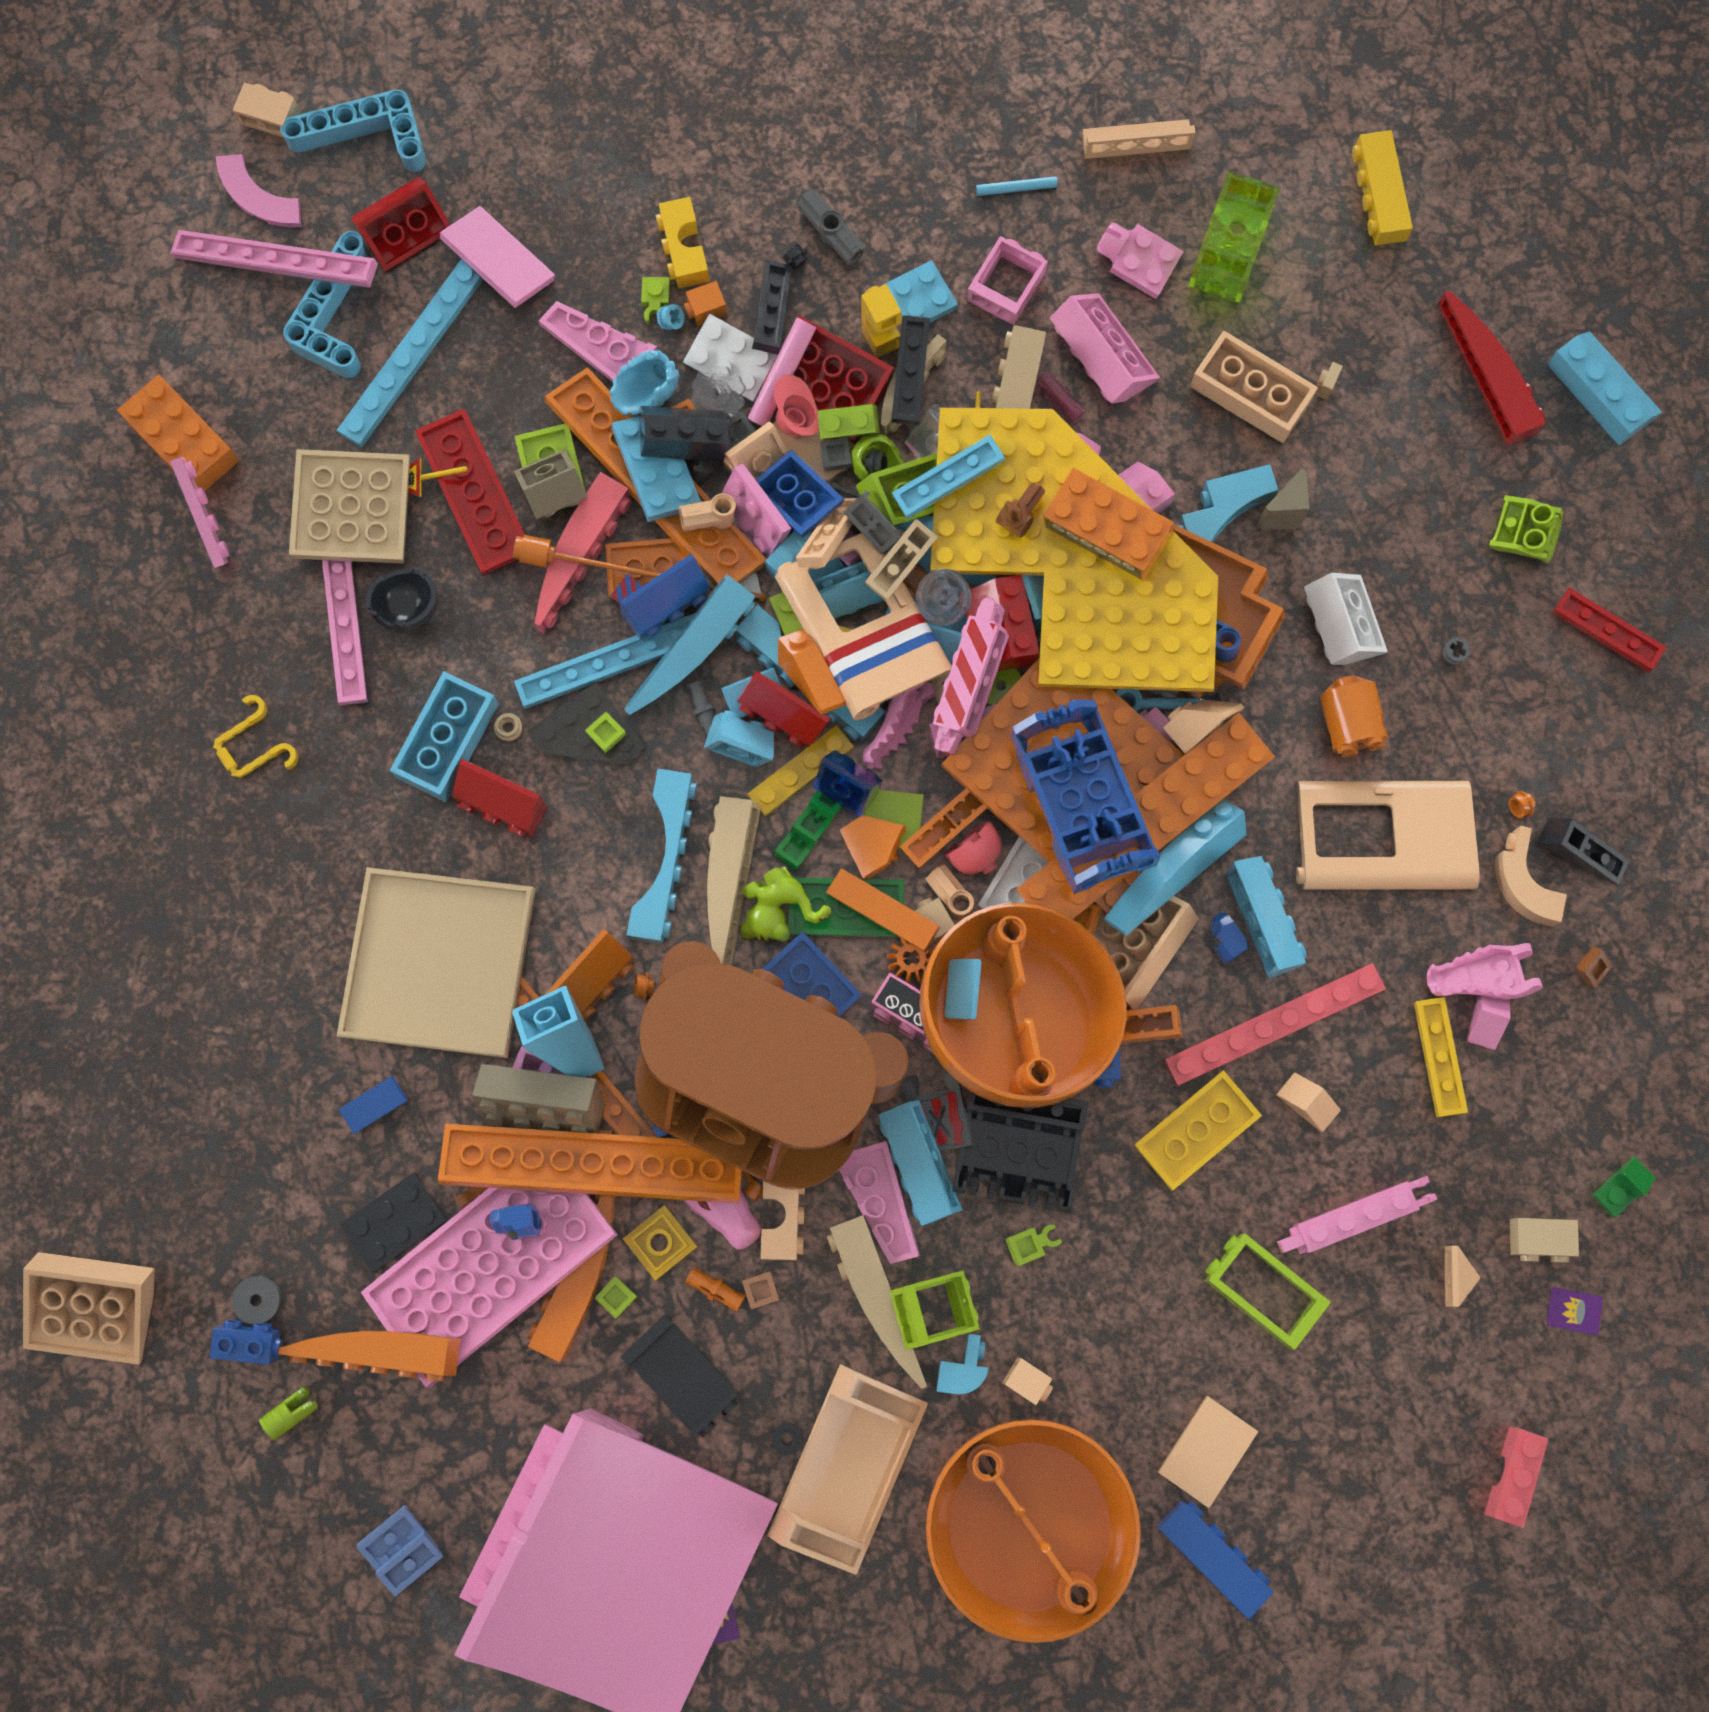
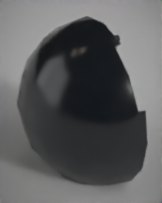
[365,567,437,634]

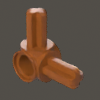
[996,482,1045,538]

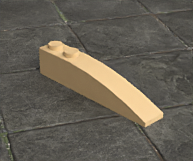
[707,796,761,966]
[827,1215,927,1389]

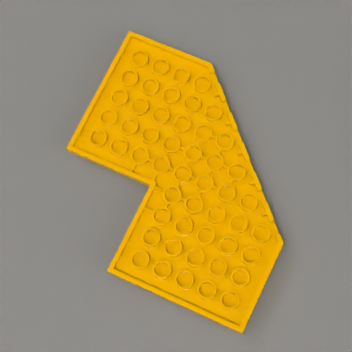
[930,408,1218,692]

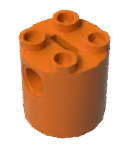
[1320,676,1389,758]

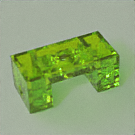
[1188,171,1280,303]

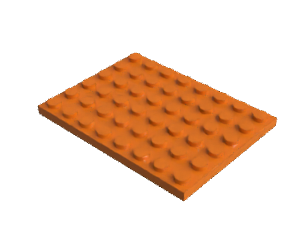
[941,658,1218,915]

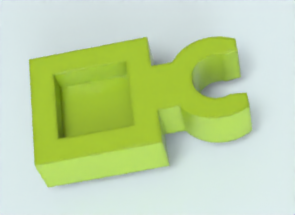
[641,277,670,325]
[1005,1224,1062,1267]

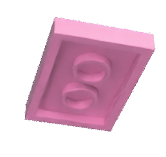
[721,464,792,559]

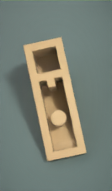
[864,519,938,601]

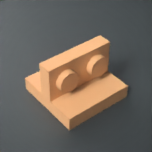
[723,422,788,480]

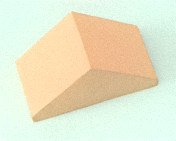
[1276,1072,1341,1133]

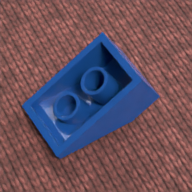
[756,450,845,538]

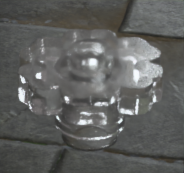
[690,365,746,419]

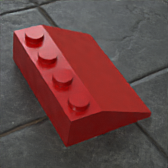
[760,315,896,442]

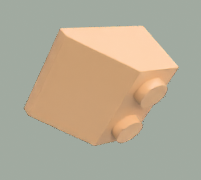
[1163,700,1245,754]

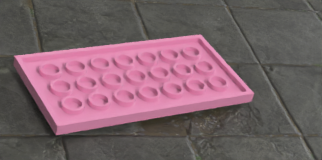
[361,1188,618,1388]

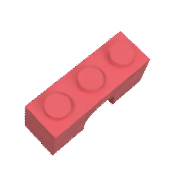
[1484,1427,1548,1528]

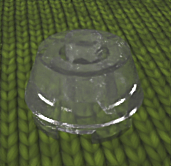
[916,569,971,626]

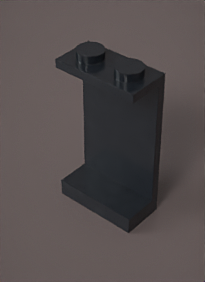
[620,1315,739,1438]

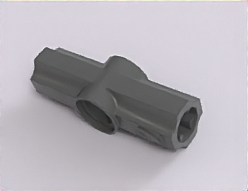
[797,189,866,265]

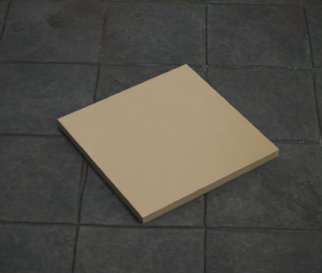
[337,867,536,1059]

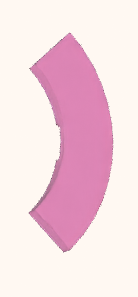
[216,154,302,228]

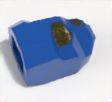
[1209,913,1250,965]
[489,1204,541,1240]

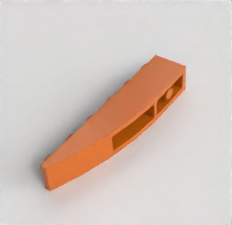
[527,1194,616,1362]
[278,1331,461,1381]

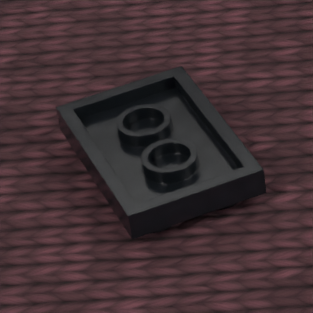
[340,1172,448,1273]

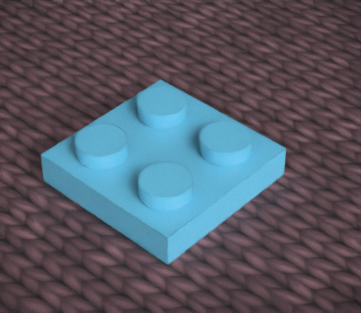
[885,260,958,323]

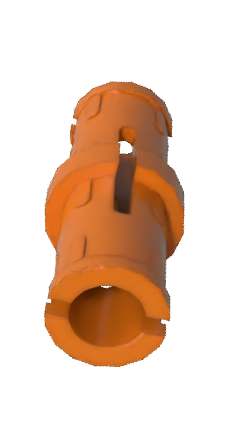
[685,1267,746,1312]

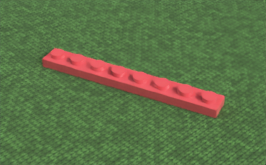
[1164,963,1386,1087]

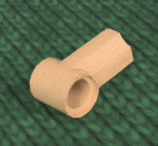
[679,494,736,531]
[925,864,975,921]

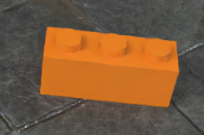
[545,929,636,1022]

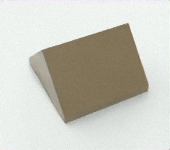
[1256,468,1310,530]

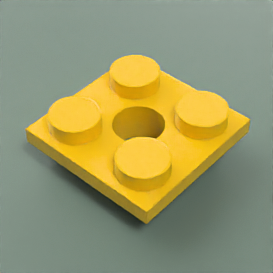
[623,1205,697,1281]

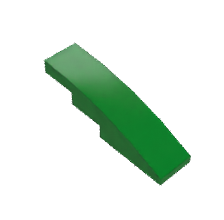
[773,761,864,871]

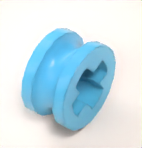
[657,304,684,331]

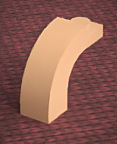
[1495,826,1567,927]

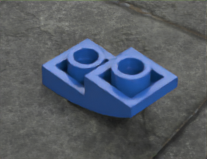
[339,1076,408,1134]

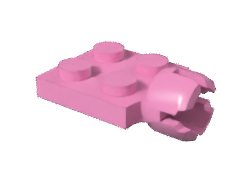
[1097,223,1184,299]

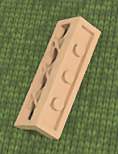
[1082,119,1195,159]

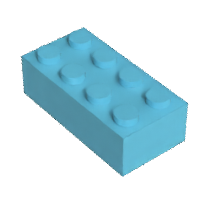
[390,671,499,803]

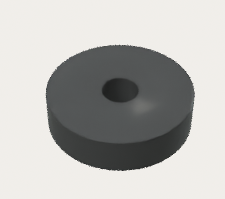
[232,1276,282,1324]

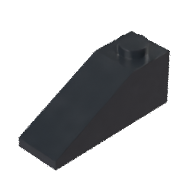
[1537,818,1630,885]

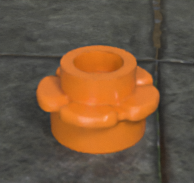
[1508,791,1536,818]
[633,972,654,1001]

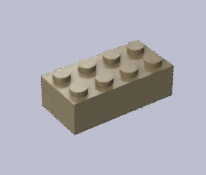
[472,1064,605,1134]

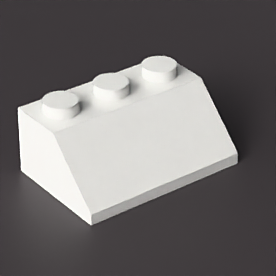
[1304,573,1388,665]

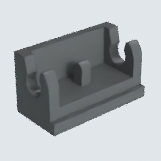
[843,490,905,554]

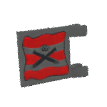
[901,1070,973,1151]

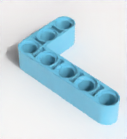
[280,90,426,172]
[283,231,369,378]

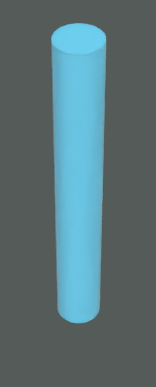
[976,176,1057,196]

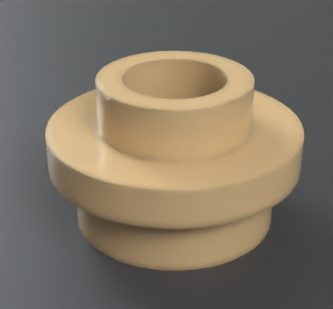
[494,713,523,742]

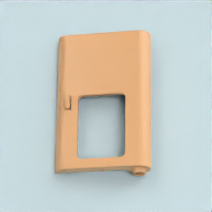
[1296,781,1480,890]

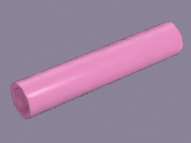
[748,318,817,426]

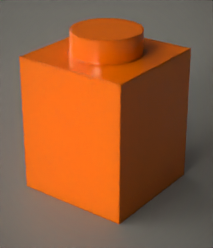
[684,281,728,327]

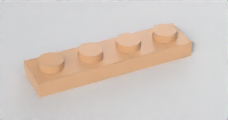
[796,498,857,569]

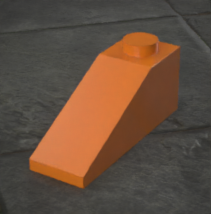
[778,629,846,715]

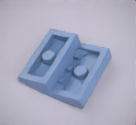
[357,1505,443,1597]

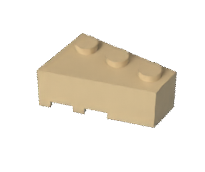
[992,325,1046,409]

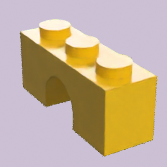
[656,197,710,289]
[861,284,902,358]

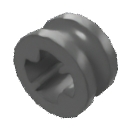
[1442,637,1471,665]

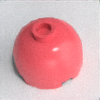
[944,821,1002,875]

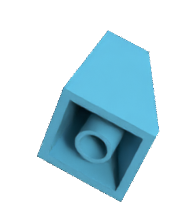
[512,985,605,1078]

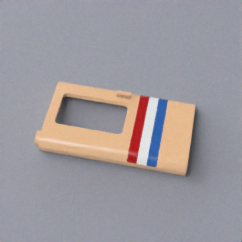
[775,533,952,721]

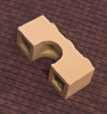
[761,1181,805,1261]

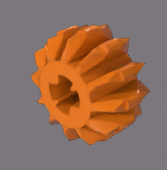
[887,938,934,984]

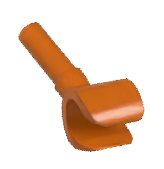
[741,1170,763,1201]

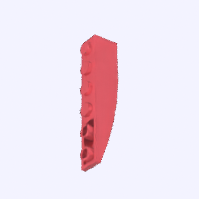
[535,472,632,634]

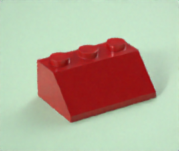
[350,177,450,272]
[962,575,1040,671]
[736,671,830,748]
[452,759,548,838]

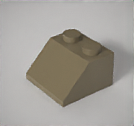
[514,449,587,519]

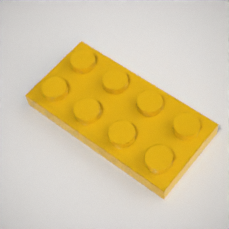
[1133,1070,1262,1191]

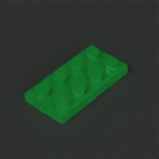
[788,878,904,938]

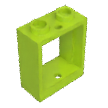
[889,1270,980,1350]

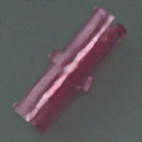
[1036,370,1086,422]

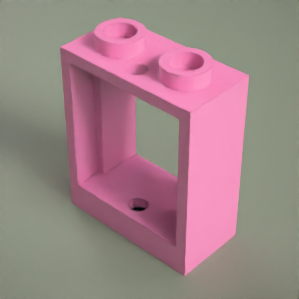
[967,236,1048,325]

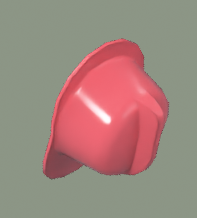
[773,375,819,439]

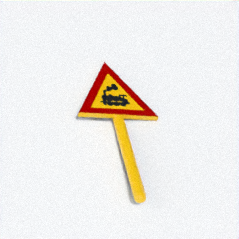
[408,458,468,497]

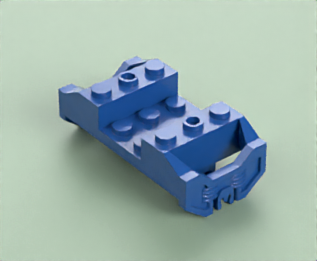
[1011,700,1160,894]

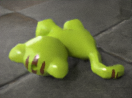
[740,867,831,942]

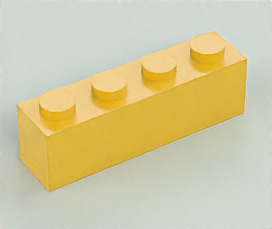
[1352,130,1413,246]

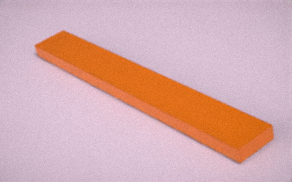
[516,977,656,1137]

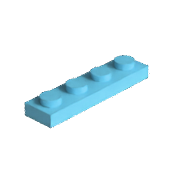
[892,435,1005,519]

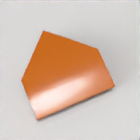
[840,815,906,879]

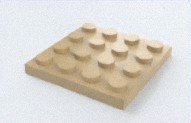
[289,449,410,563]

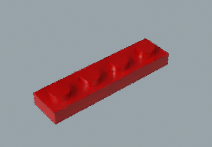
[1552,587,1667,673]

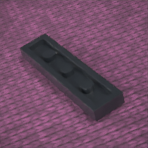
[752,259,792,355]
[891,315,930,425]

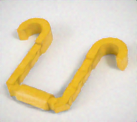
[213,695,299,779]

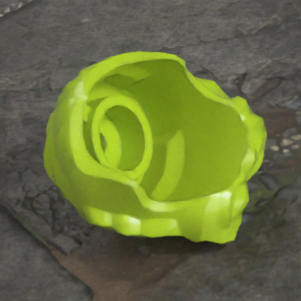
[851,434,904,480]

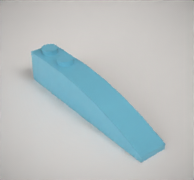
[624,574,756,715]
[1105,799,1247,936]

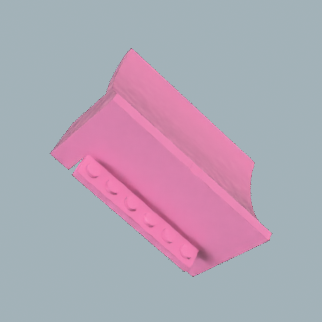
[454,1408,778,1712]

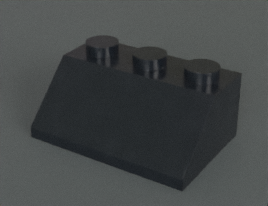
[639,406,729,462]

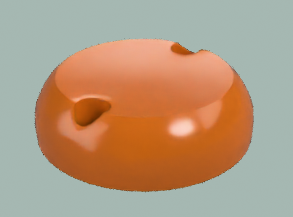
[919,903,1127,1108]
[925,1419,1141,1643]

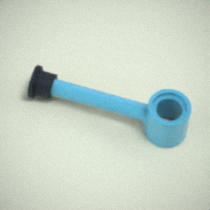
[1116,689,1221,712]

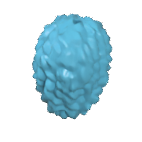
[609,350,680,416]

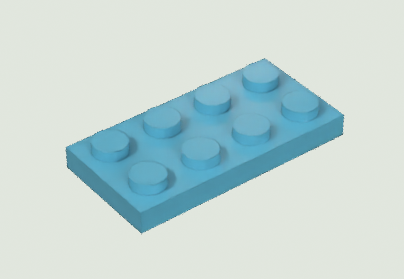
[611,416,701,522]

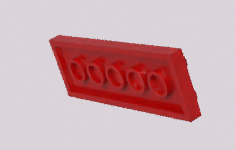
[414,408,525,576]

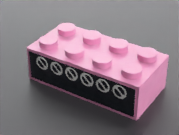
[871,973,934,1054]

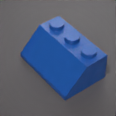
[620,554,710,640]

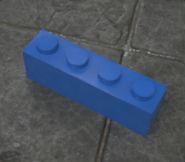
[1156,1500,1274,1619]

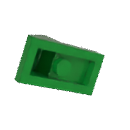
[1591,1156,1656,1218]

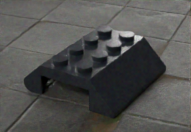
[952,1091,1089,1214]

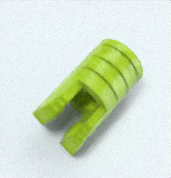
[259,1386,318,1441]

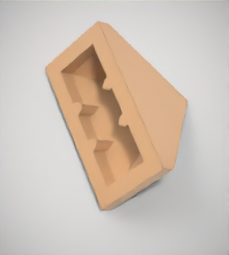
[1444,1246,1480,1307]

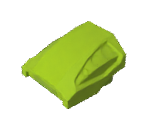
[1489,495,1563,563]

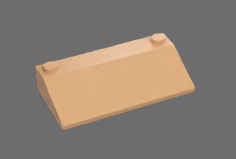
[767,1364,928,1575]

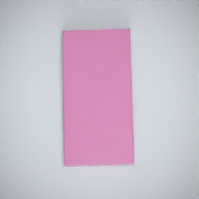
[440,206,555,308]

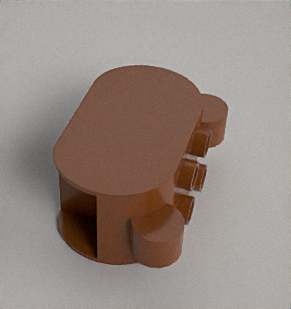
[635,941,909,1190]

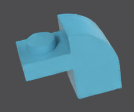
[936,1334,989,1394]

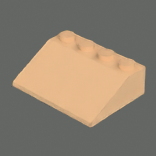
[1094,896,1199,1010]
[23,1252,155,1365]

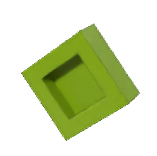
[585,712,626,753]
[595,1276,638,1319]

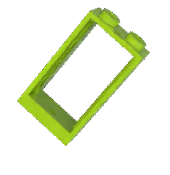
[1204,1233,1331,1350]

